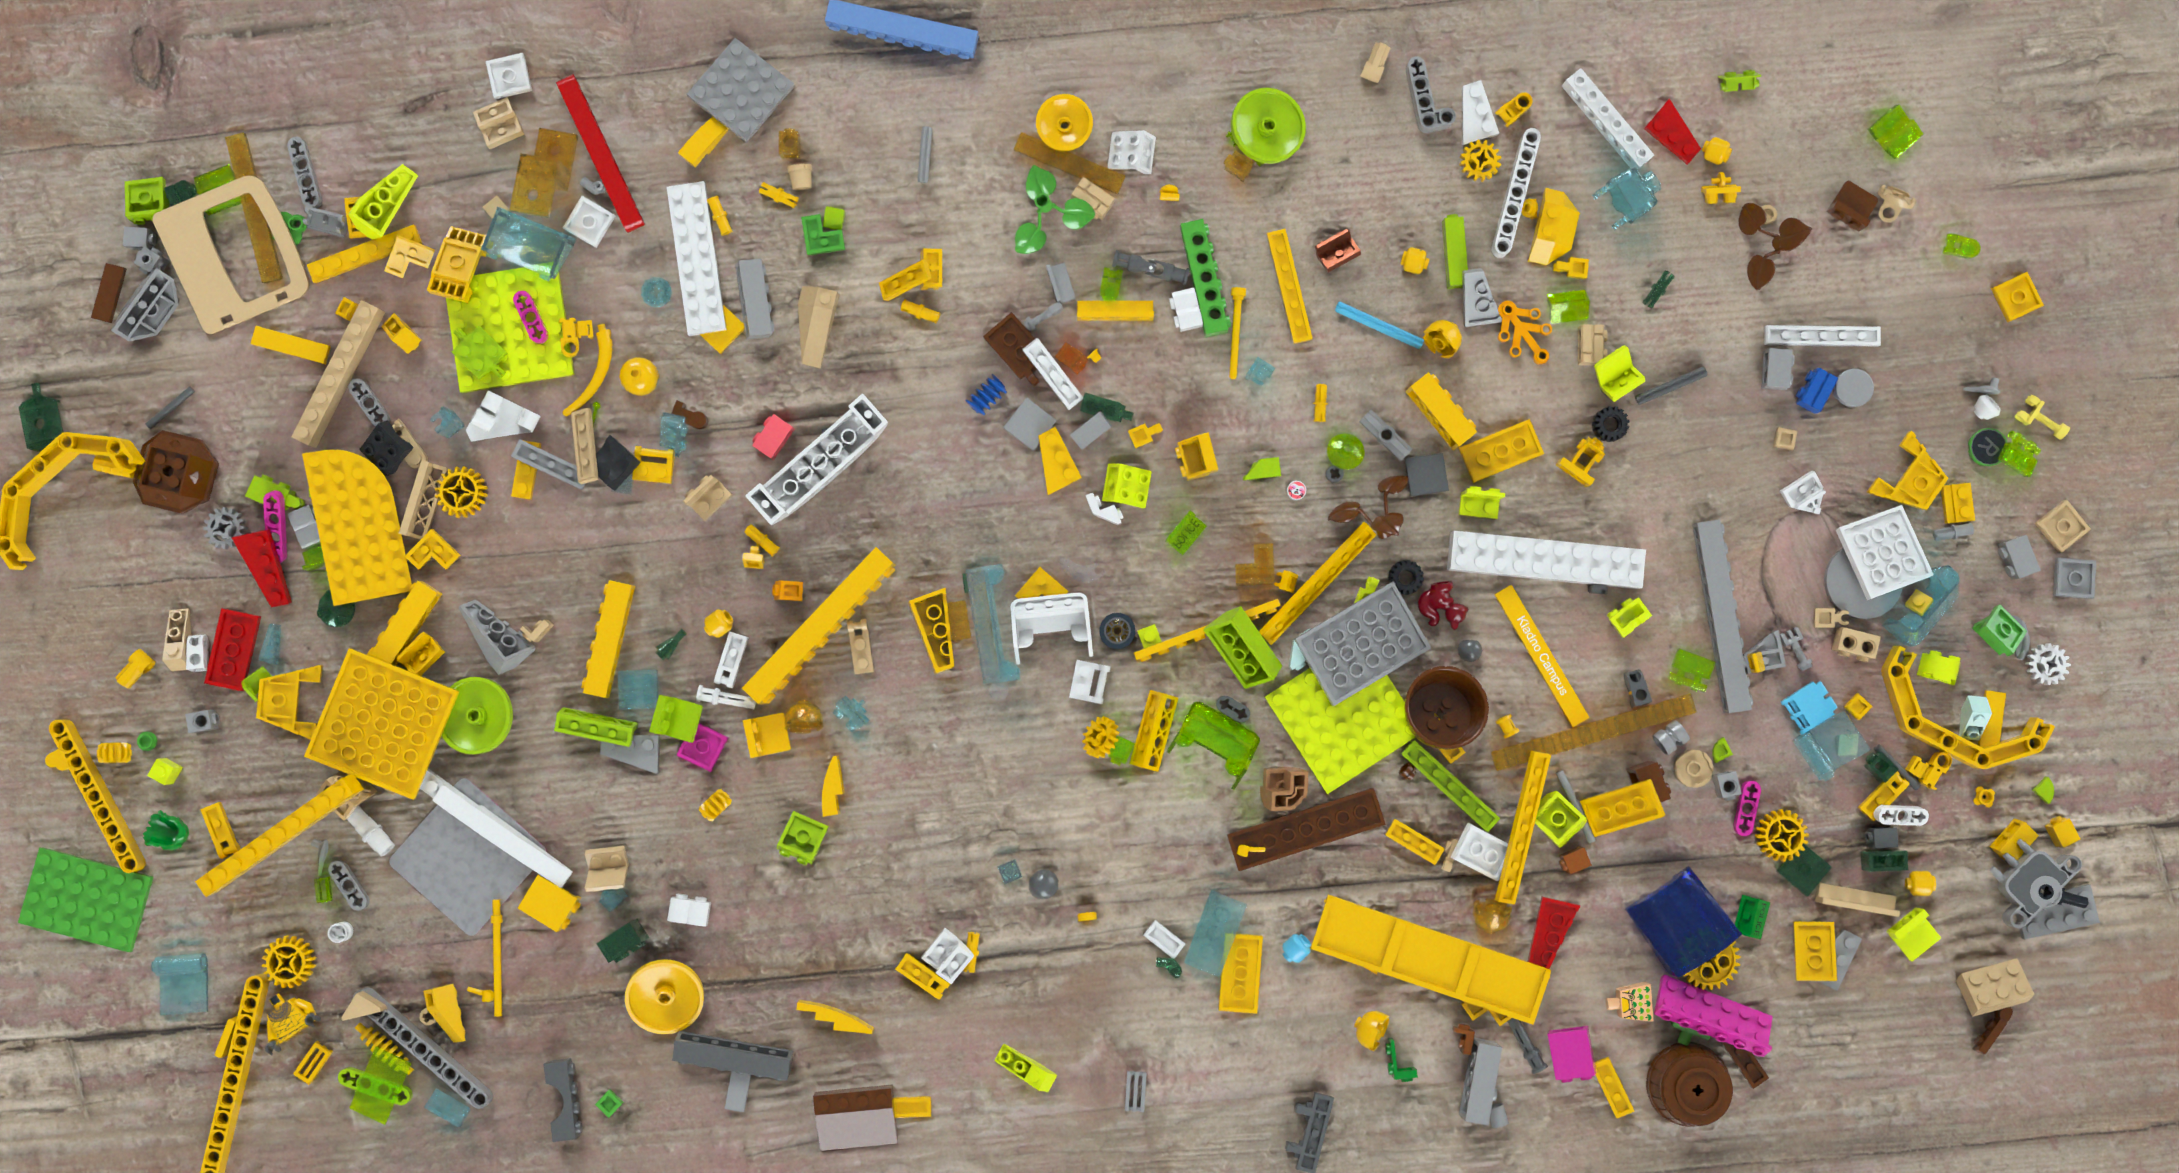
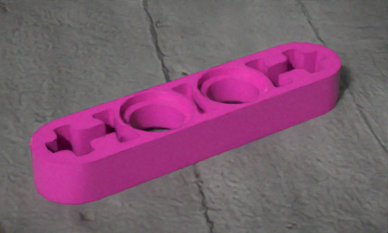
[263,490,287,563]

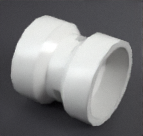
[328,922,353,943]

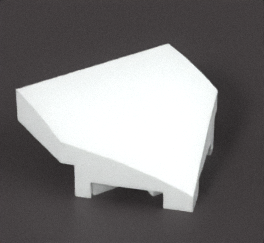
[1780,471,1826,514]

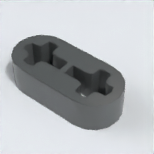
[1216,696,1250,722]

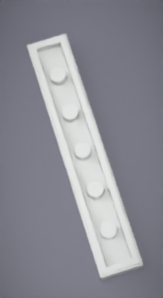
[1764,325,1881,347]

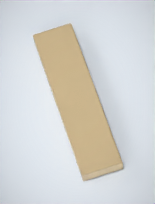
[571,408,599,484]

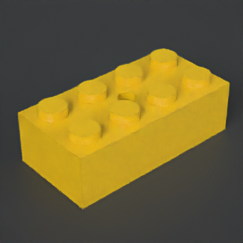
[1405,372,1477,451]

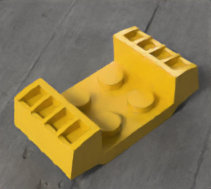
[427,226,490,303]

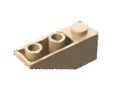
[162,608,192,671]

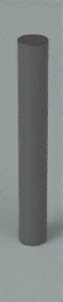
[145,386,195,429]
[1874,744,1921,790]

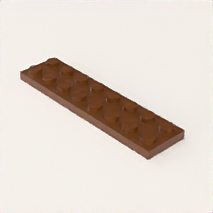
[1227,788,1386,871]

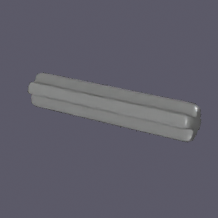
[918,126,932,183]

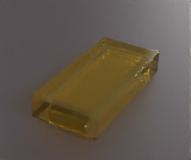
[947,600,972,641]

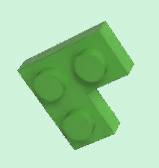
[801,214,846,256]

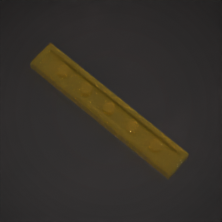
[1014,132,1126,194]

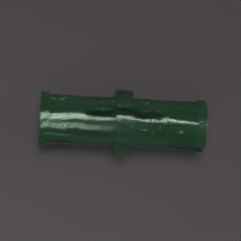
[1643,270,1675,308]

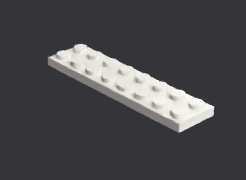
[667,181,727,336]

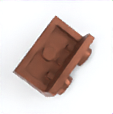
[1315,229,1361,273]

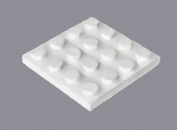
[1836,505,1934,600]

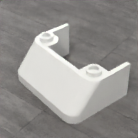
[1010,593,1093,664]

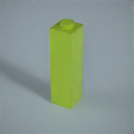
[1442,214,1468,289]

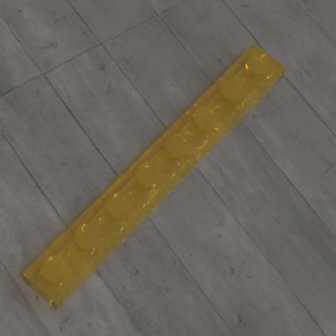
[225,132,283,284]

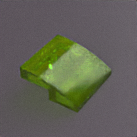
[1867,105,1923,159]
[194,164,244,216]

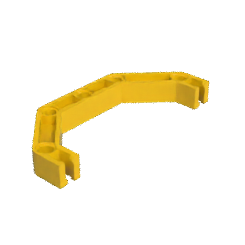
[0,432,145,570]
[1881,645,2055,769]

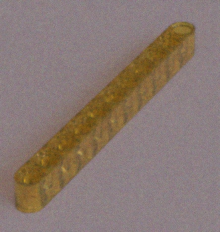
[1491,694,1697,771]

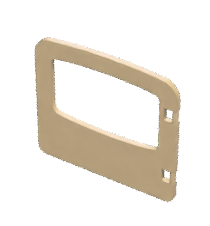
[152,176,309,334]

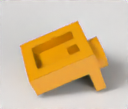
[772,580,803,601]

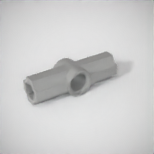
[1359,410,1412,461]

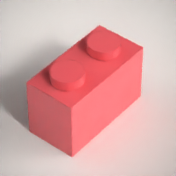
[752,414,795,460]

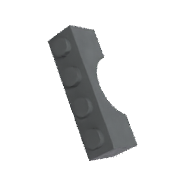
[543,1058,582,1142]

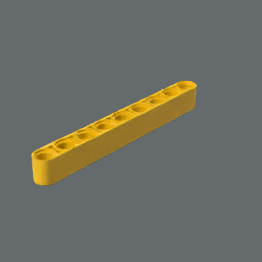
[49,719,146,873]

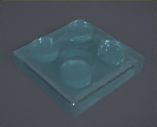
[618,670,659,710]

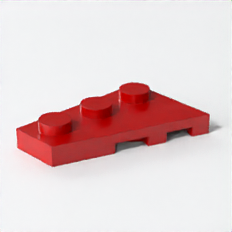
[1644,98,1701,165]

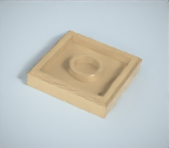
[2034,499,2091,553]

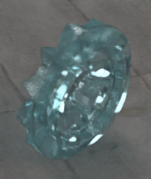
[641,277,672,307]

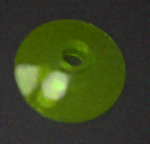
[1327,433,1365,470]

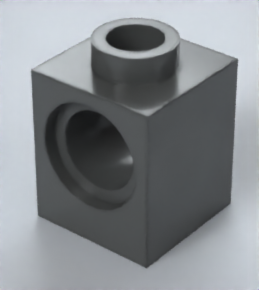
[1865,827,1898,848]

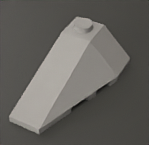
[459,600,536,675]

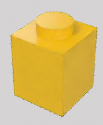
[2045,816,2080,848]

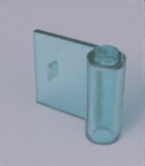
[1793,710,1871,781]
[151,953,208,1015]

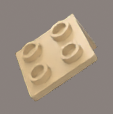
[683,475,733,521]
[316,771,377,821]
[585,846,629,892]

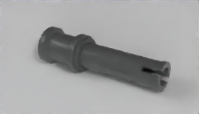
[1507,1018,1548,1074]

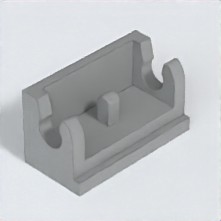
[303,206,348,238]

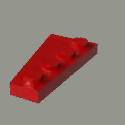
[231,529,292,608]
[1527,896,1581,969]

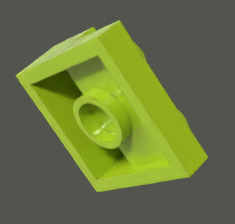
[124,177,170,225]
[777,811,829,865]

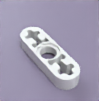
[1874,805,1929,826]

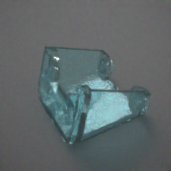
[481,207,576,282]
[1882,565,1960,647]

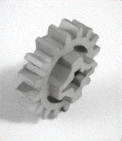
[203,507,248,549]

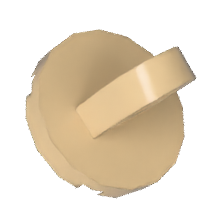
[1877,185,1917,222]

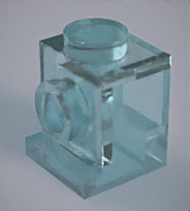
[599,888,628,912]

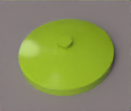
[1230,88,1306,164]
[442,677,513,754]

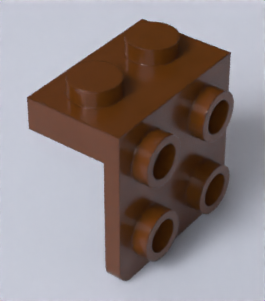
[1827,181,1878,232]

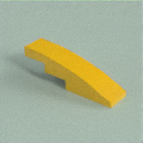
[796,1000,874,1034]

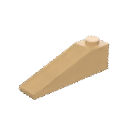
[798,286,840,369]

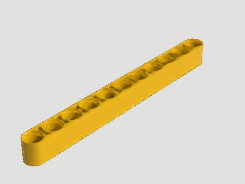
[200,974,270,1173]

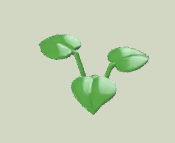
[1015,165,1095,254]

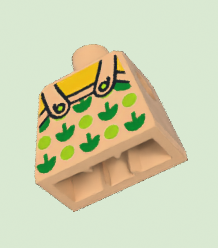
[1606,982,1653,1022]

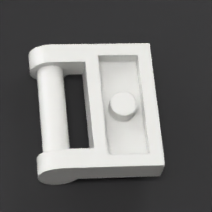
[1069,660,1111,704]

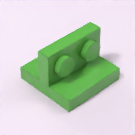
[1972,604,2027,656]

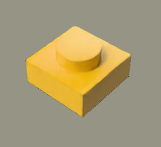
[1905,589,1933,616]

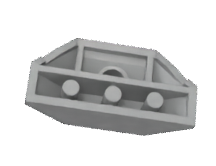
[111,268,179,341]

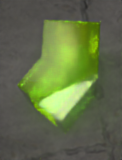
[314,876,333,903]

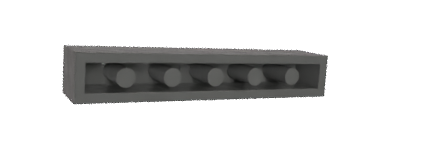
[672,1031,793,1081]

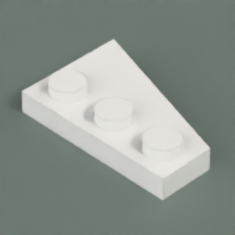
[1462,80,1499,147]

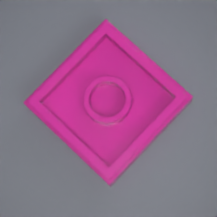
[677,723,729,772]

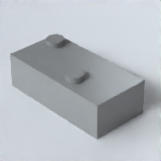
[1459,1038,1502,1126]

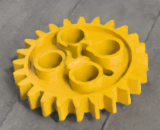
[1676,926,1741,990]

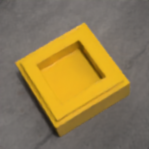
[1844,693,1873,720]

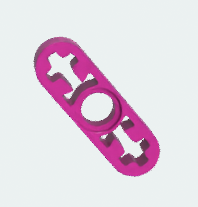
[513,291,548,344]
[1733,781,1761,836]

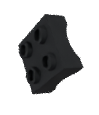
[359,420,414,477]
[596,435,641,491]

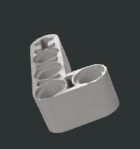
[1406,56,1456,133]

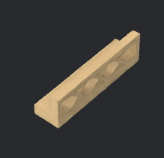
[399,460,449,540]
[1815,883,1900,917]

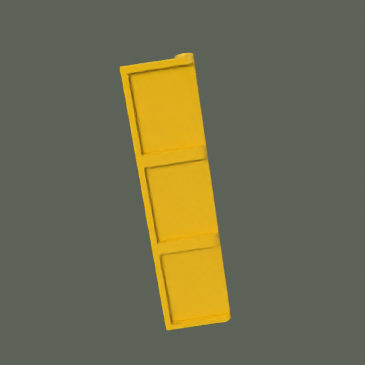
[1310,894,1551,1025]

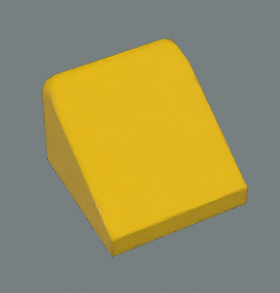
[335,297,359,321]
[1747,652,1765,673]

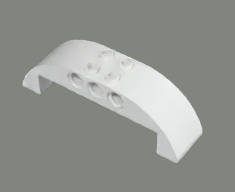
[745,393,888,525]

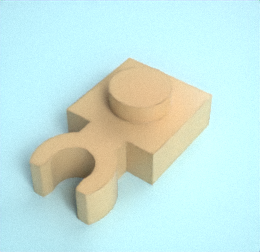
[1814,608,1849,628]
[1441,838,1459,872]

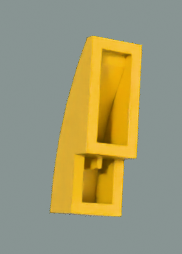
[678,117,729,168]
[822,755,845,817]

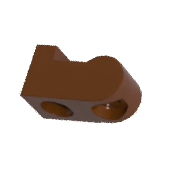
[670,400,709,430]

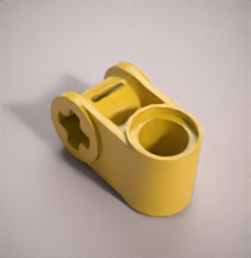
[1495,92,1533,128]

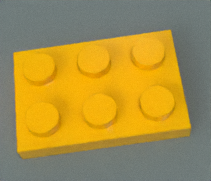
[1793,921,1837,981]

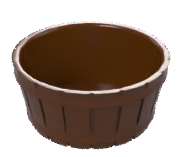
[1404,666,1489,749]
[1646,1042,1733,1127]

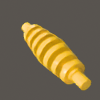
[355,1022,414,1075]

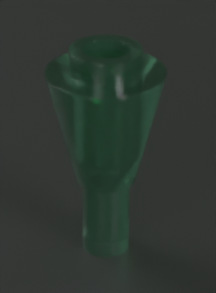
[655,629,686,660]

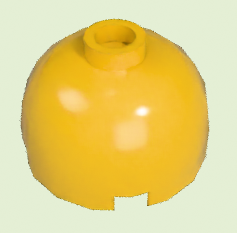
[1423,320,1462,358]
[619,357,659,396]
[1354,1011,1390,1052]

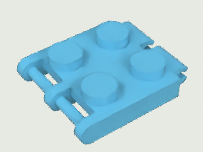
[1781,681,1838,735]

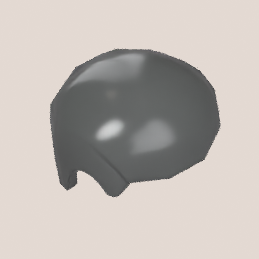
[1029,869,1059,899]

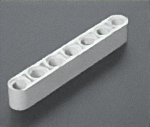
[1491,128,1541,258]

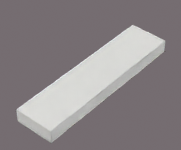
[1022,338,1083,410]

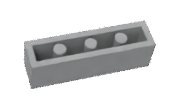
[735,259,774,340]

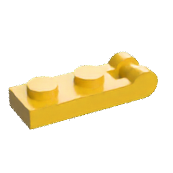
[1857,769,1910,821]
[200,802,241,859]
[895,953,951,1000]

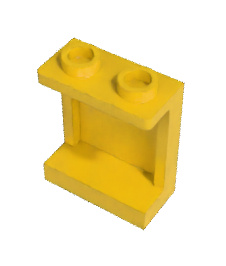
[518,874,581,932]

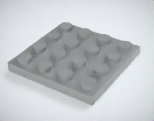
[687,38,795,143]

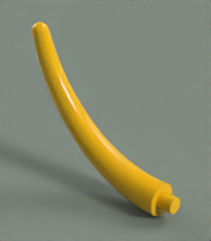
[562,324,612,416]

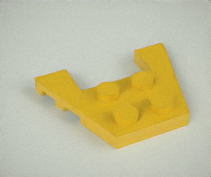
[1867,431,1949,510]
[256,665,323,740]

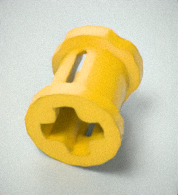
[1495,714,1519,739]

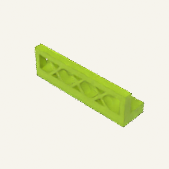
[554,707,638,747]

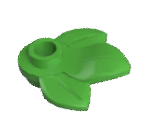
[272,212,307,246]

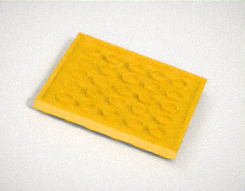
[304,648,460,800]

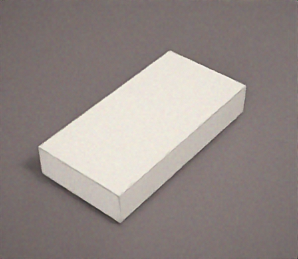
[1143,920,1185,959]

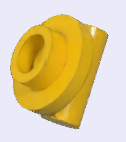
[1159,184,1179,201]
[1521,198,1538,219]

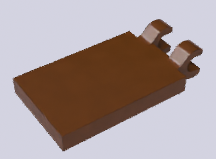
[983,312,1039,387]

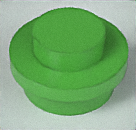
[137,732,157,751]

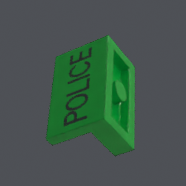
[1733,895,1770,940]

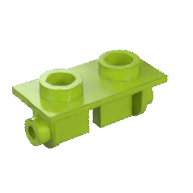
[1718,70,1761,92]

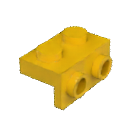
[396,632,445,676]

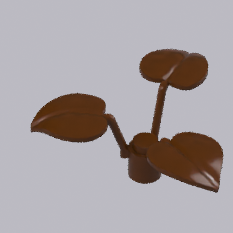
[1739,203,1812,290]
[1328,475,1409,539]

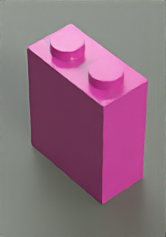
[1547,1026,1596,1083]

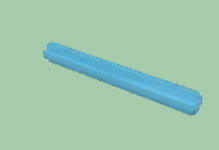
[1335,302,1424,349]

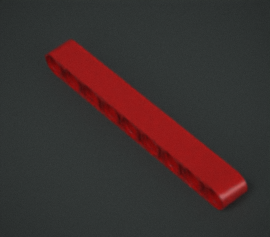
[556,74,645,233]

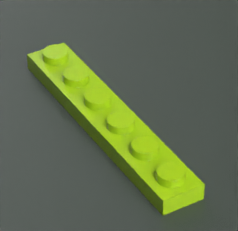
[1401,740,1500,833]

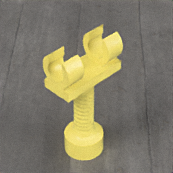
[2015,395,2070,440]

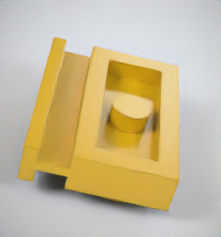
[1941,483,1975,524]

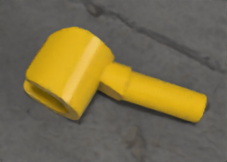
[1237,845,1265,857]
[467,987,494,1002]

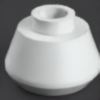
[1974,395,2001,420]

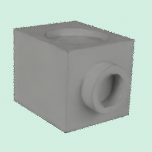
[123,227,157,250]
[185,710,220,733]
[1712,771,1742,801]

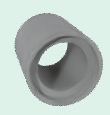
[1490,1103,1509,1128]

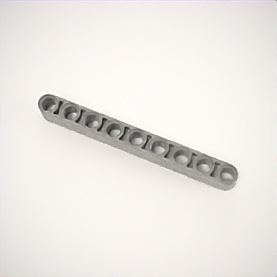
[353,988,493,1109]

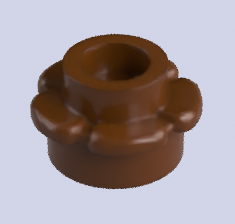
[1398,762,1416,780]

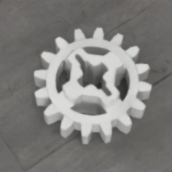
[2025,643,2071,685]

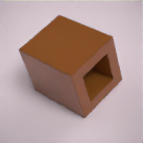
[1559,846,1592,874]

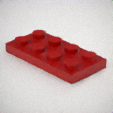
[204,608,262,691]

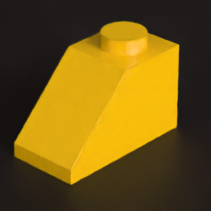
[381,313,422,354]

